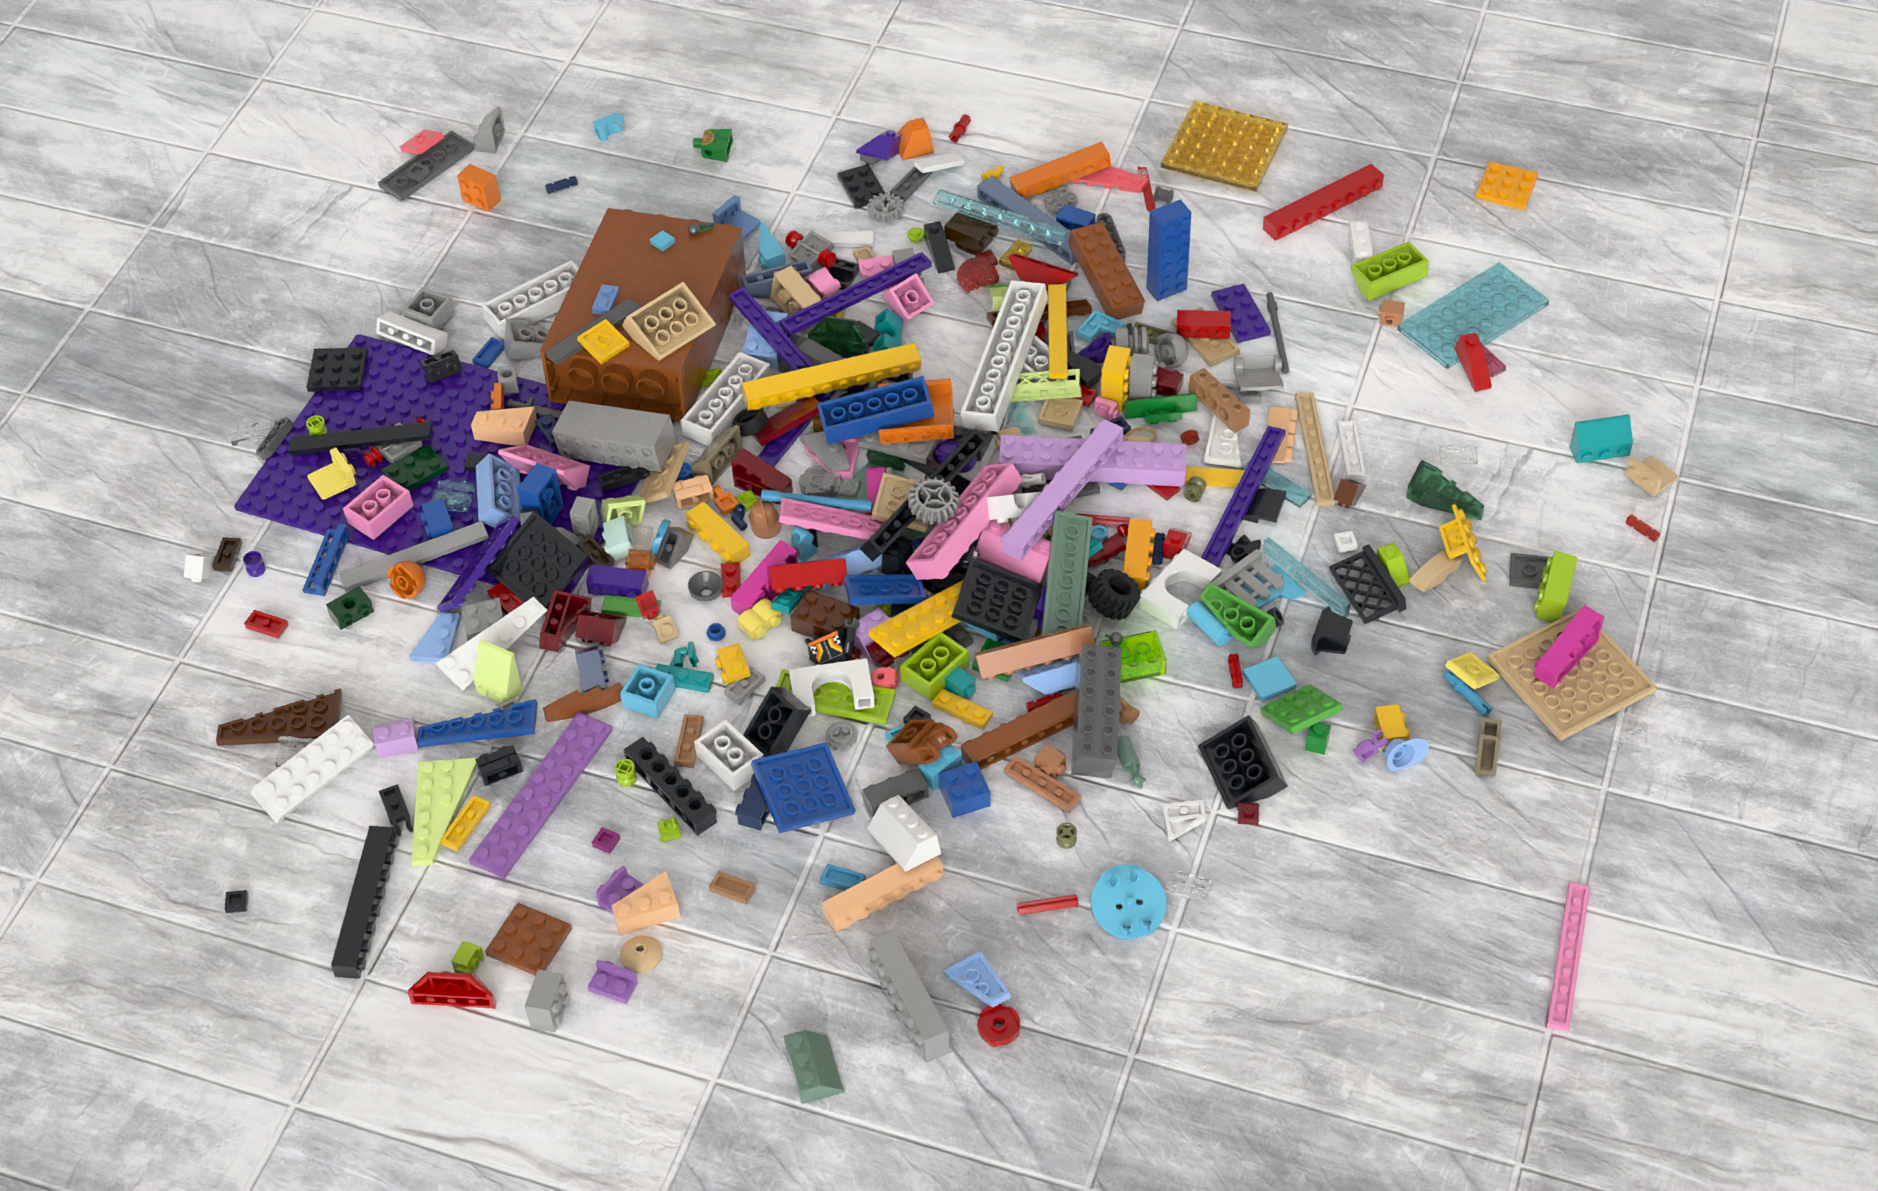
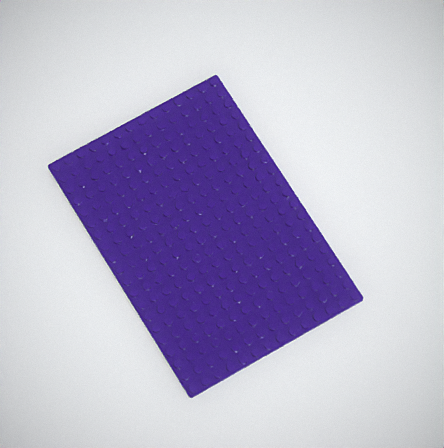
[234,334,674,593]

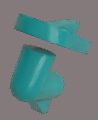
[670,641,699,667]

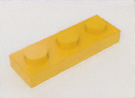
[932,689,993,730]
[440,795,491,852]

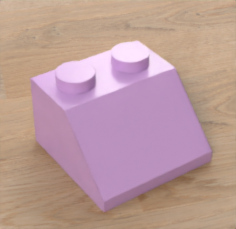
[854,607,890,665]
[373,717,419,758]

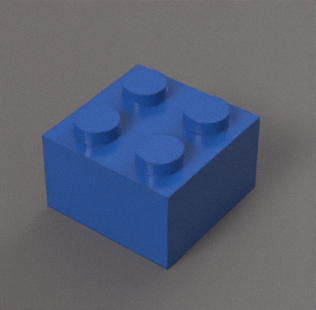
[938,761,991,818]

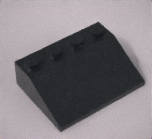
[1198,715,1288,809]

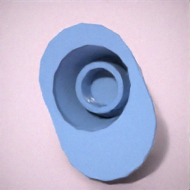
[1382,738,1429,772]

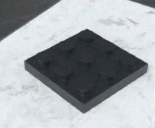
[307,347,368,392]

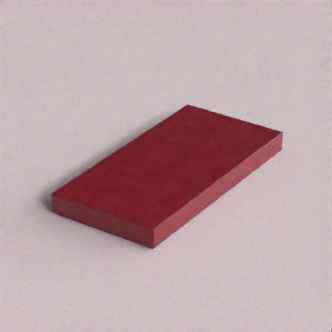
[752,396,820,446]

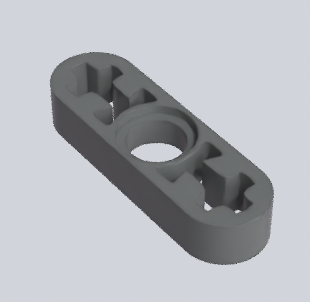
[256,417,294,460]

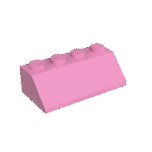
[976,519,1051,584]

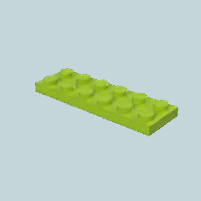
[776,669,896,725]

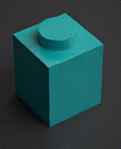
[945,667,976,699]

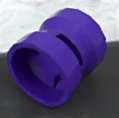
[243,551,266,577]

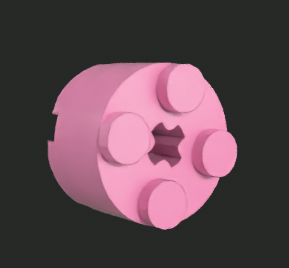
[803,267,841,300]

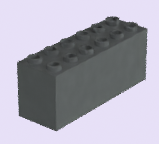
[1071,645,1122,778]

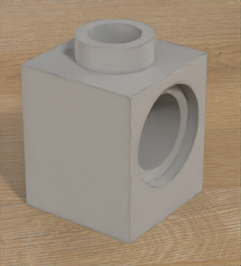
[497,365,519,395]

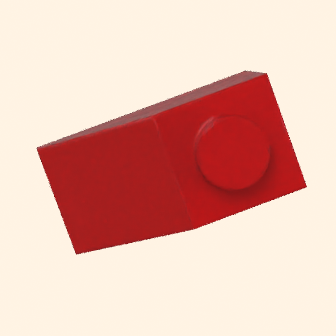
[1163,528,1192,560]

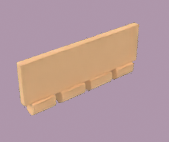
[1267,407,1299,464]

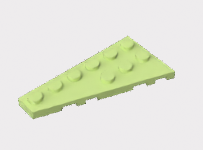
[411,758,477,866]

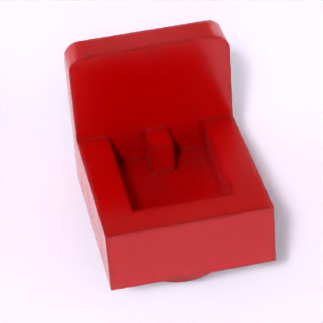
[635,590,662,620]

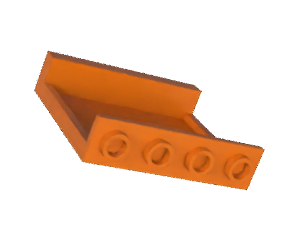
[878,378,954,444]

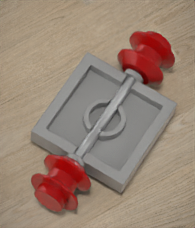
[785,230,837,270]
[363,417,426,467]

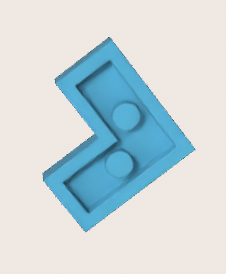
[1076,310,1125,342]

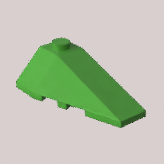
[1199,582,1277,648]

